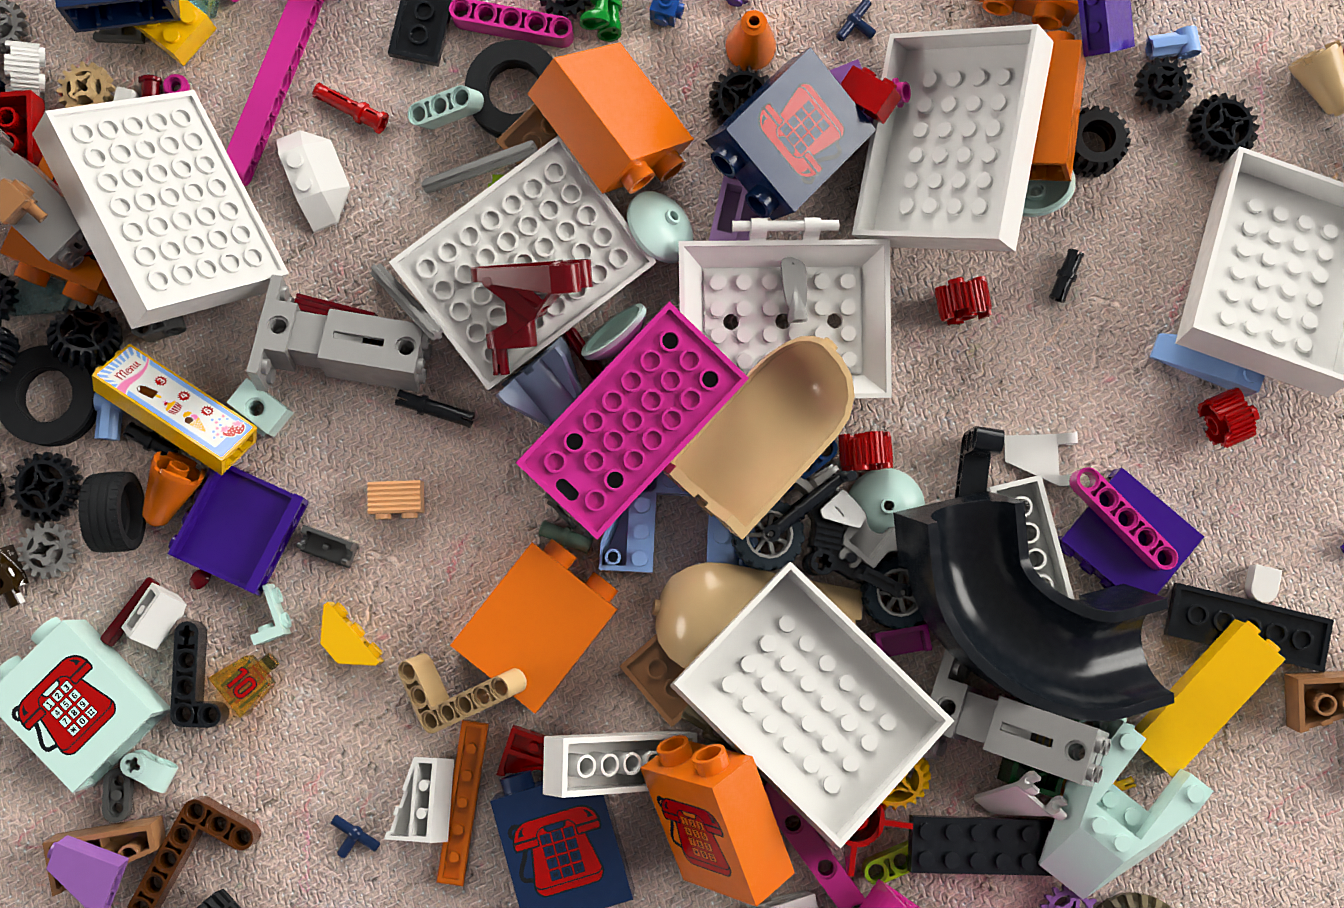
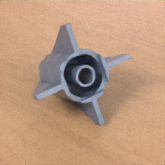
[495,336,584,428]

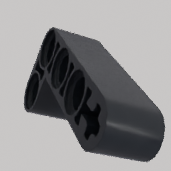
[170,621,230,728]

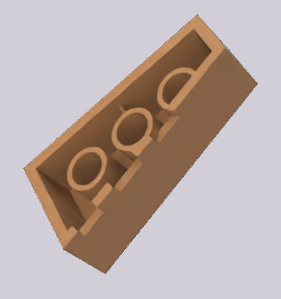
[1284,671,1344,733]
[42,815,166,897]

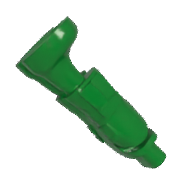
[579,0,622,42]

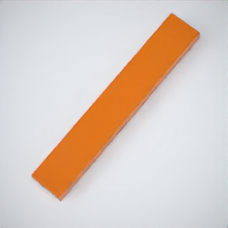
[436,719,489,886]

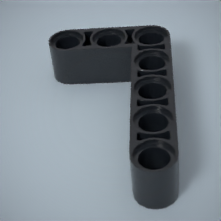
[955,426,1005,498]

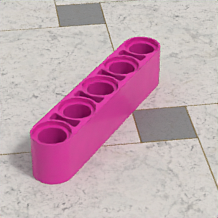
[449,0,574,48]
[1069,467,1178,571]

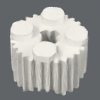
[4,40,46,96]

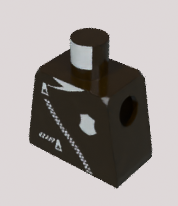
[0,544,29,609]

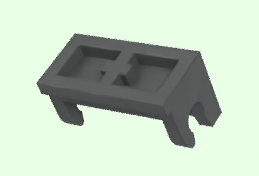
[296,525,359,569]

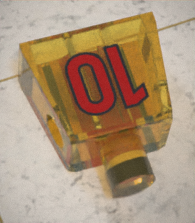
[208,653,279,718]

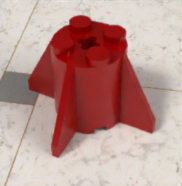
[843,805,913,877]

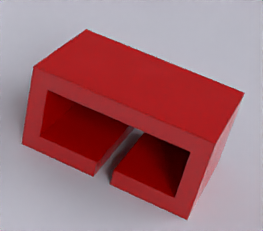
[840,65,901,124]

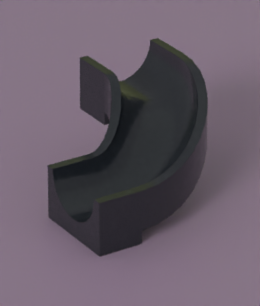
[893,491,1174,721]

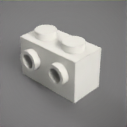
[121,583,187,650]

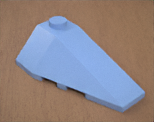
[1149,333,1265,397]

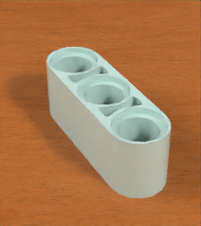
[408,85,484,130]

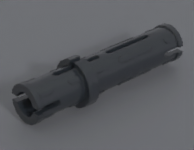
[395,389,475,428]

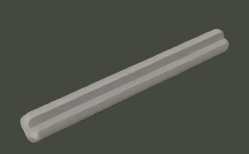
[422,140,538,193]
[370,263,443,341]

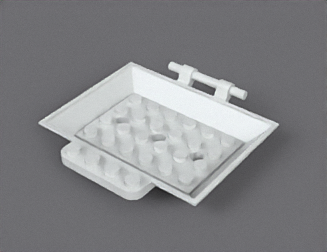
[679,217,892,398]

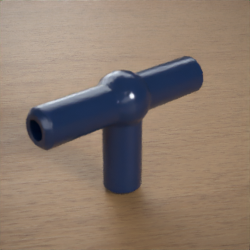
[836,0,876,41]
[331,815,380,858]

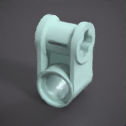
[120,749,179,793]

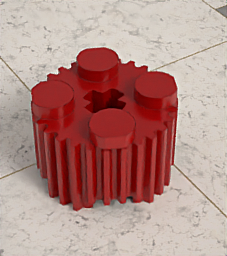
[935,276,992,326]
[1197,387,1260,448]
[838,431,894,472]

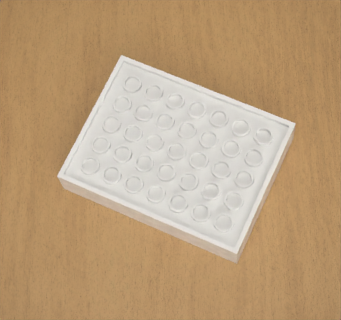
[852,24,1054,252]
[32,90,289,329]
[389,135,657,391]
[1175,147,1344,398]
[670,562,954,848]

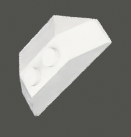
[276,130,351,233]

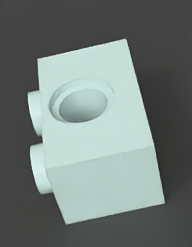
[226,378,294,437]

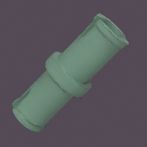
[538,520,593,554]

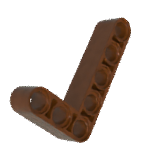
[127,796,261,908]

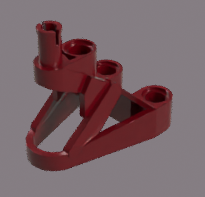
[470,259,593,376]

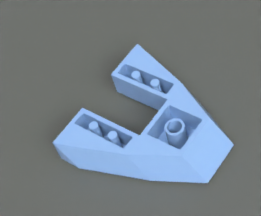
[599,472,761,573]

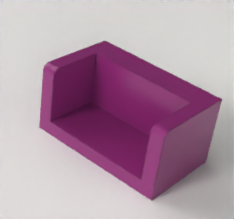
[870,623,932,657]

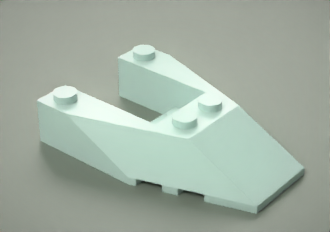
[1038,719,1214,900]

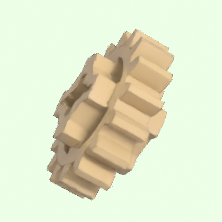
[56,61,116,108]

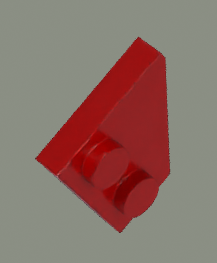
[496,724,546,776]

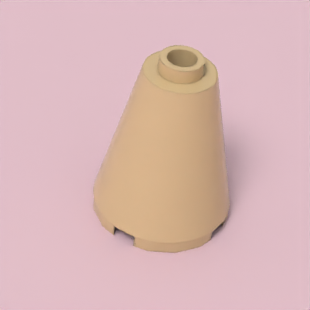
[1288,40,1344,117]

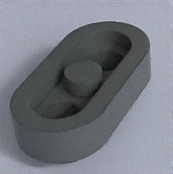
[102,767,134,823]

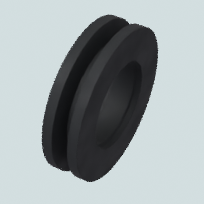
[465,40,553,138]
[0,345,97,447]

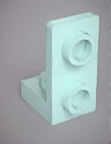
[250,584,292,645]

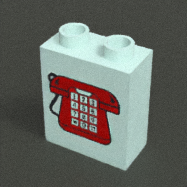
[0,617,170,793]

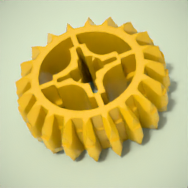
[880,757,931,811]

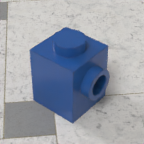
[650,0,685,27]

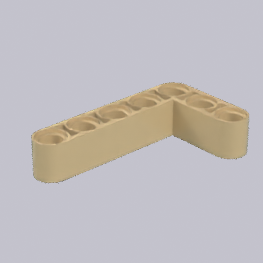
[398,653,527,734]

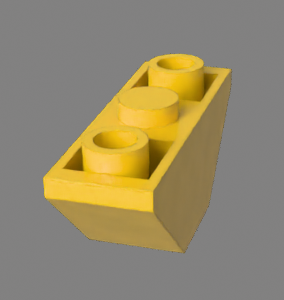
[320,602,384,666]

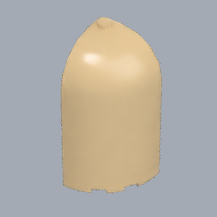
[662,336,855,540]
[652,562,862,669]

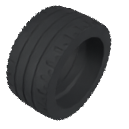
[78,471,146,553]

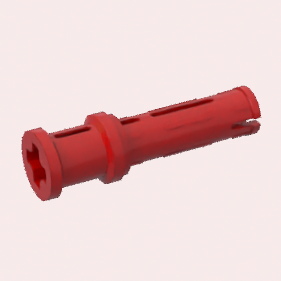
[312,82,389,134]

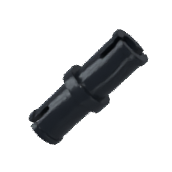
[1049,249,1084,303]
[123,422,179,455]

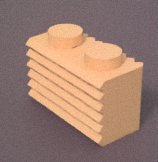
[367,480,425,520]

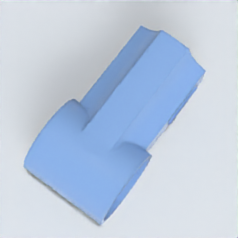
[1145,26,1202,60]
[93,392,125,441]

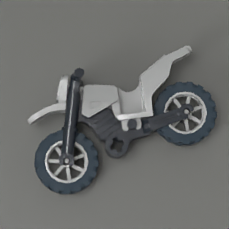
[731,463,924,629]

